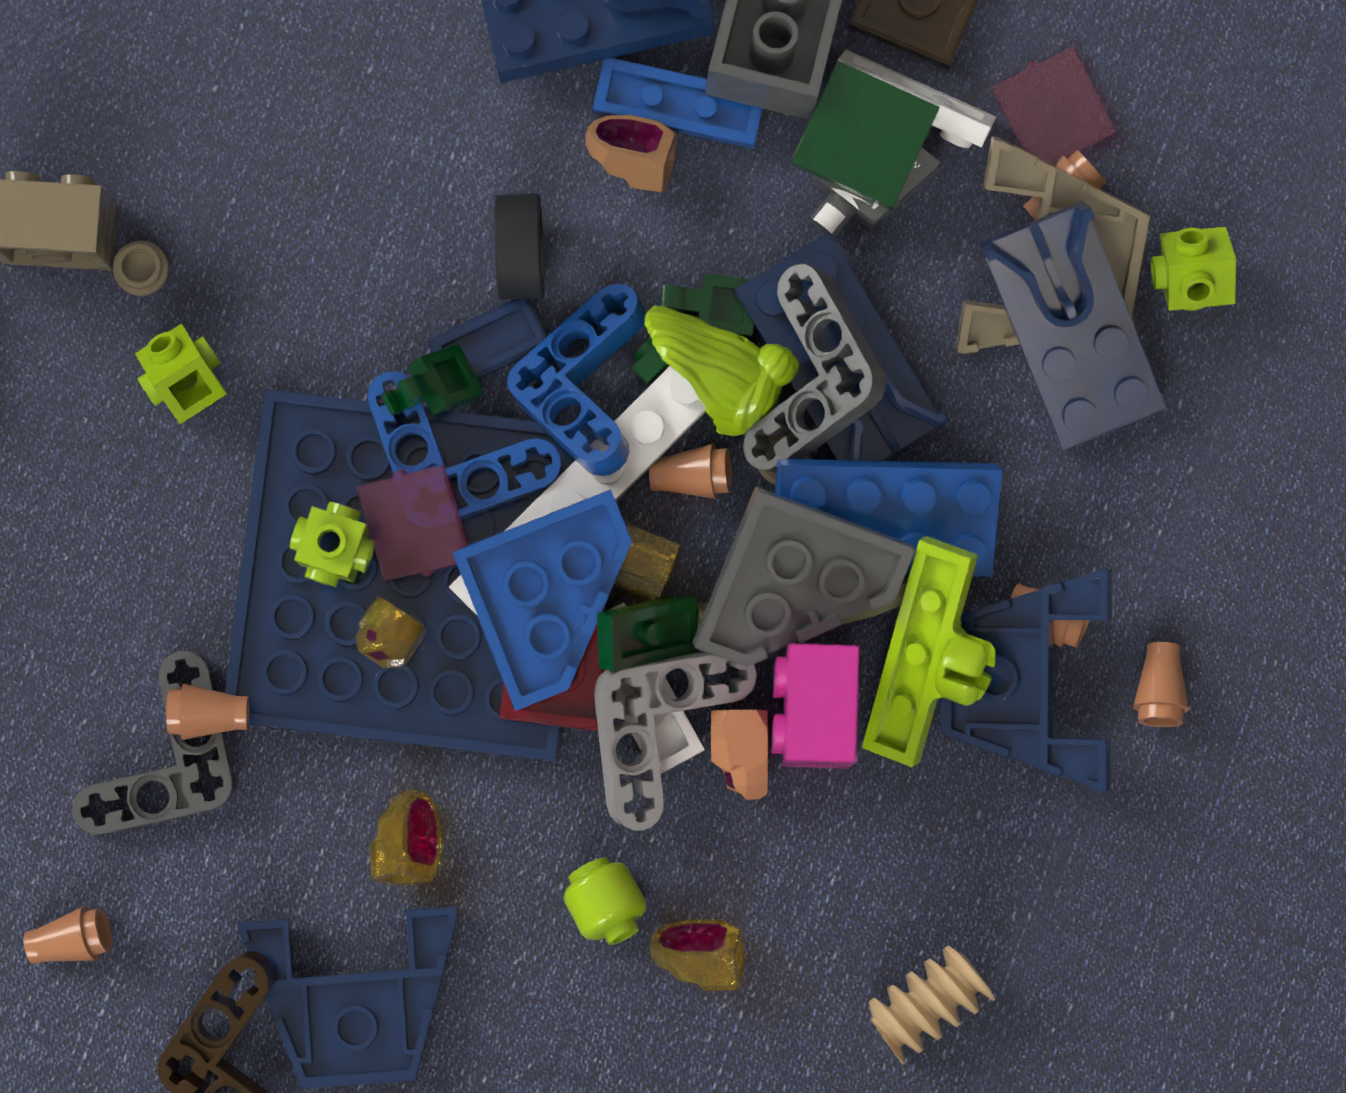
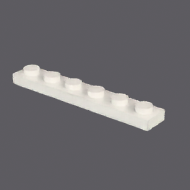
[449,366,705,615]

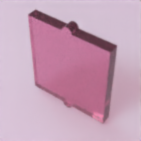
[991,47,1116,164]
[356,465,468,581]

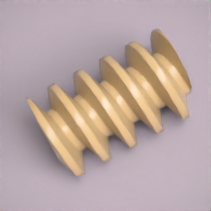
[868,946,995,1065]

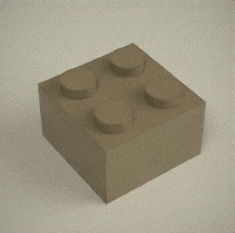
[0,171,118,271]

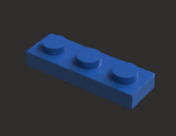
[592,58,763,149]

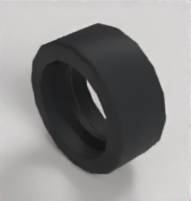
[494,193,545,300]

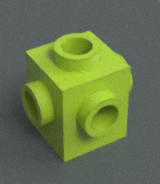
[1150,226,1236,311]
[135,323,227,424]
[290,502,376,587]

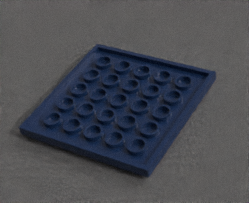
[225,389,596,762]

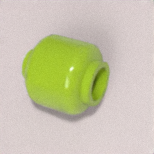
[563,857,647,945]

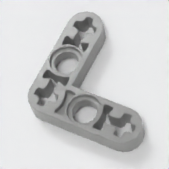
[594,652,756,831]

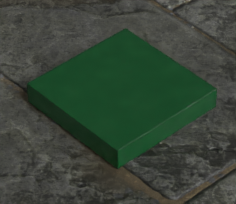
[791,61,940,211]

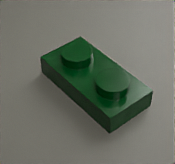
[597,594,698,672]

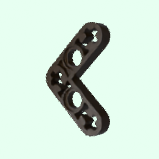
[157,951,276,1093]

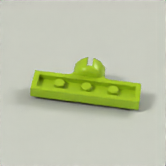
[862,536,996,767]

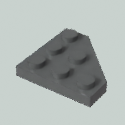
[693,486,916,667]

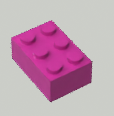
[771,644,859,769]

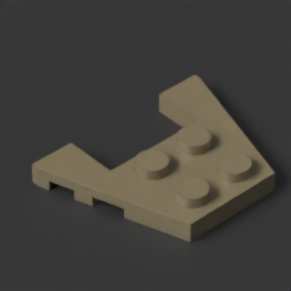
[955,136,1150,354]

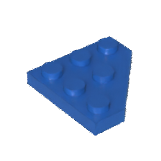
[452,489,632,711]

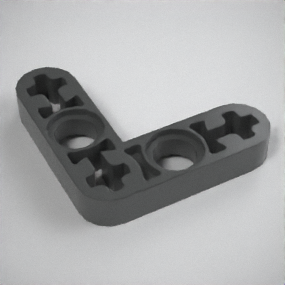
[743,264,886,472]
[72,651,235,835]

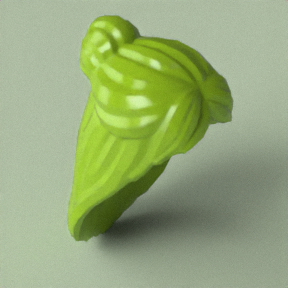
[644,306,800,436]

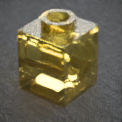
[614,524,681,600]

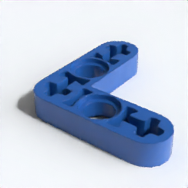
[507,284,646,476]
[367,371,562,529]

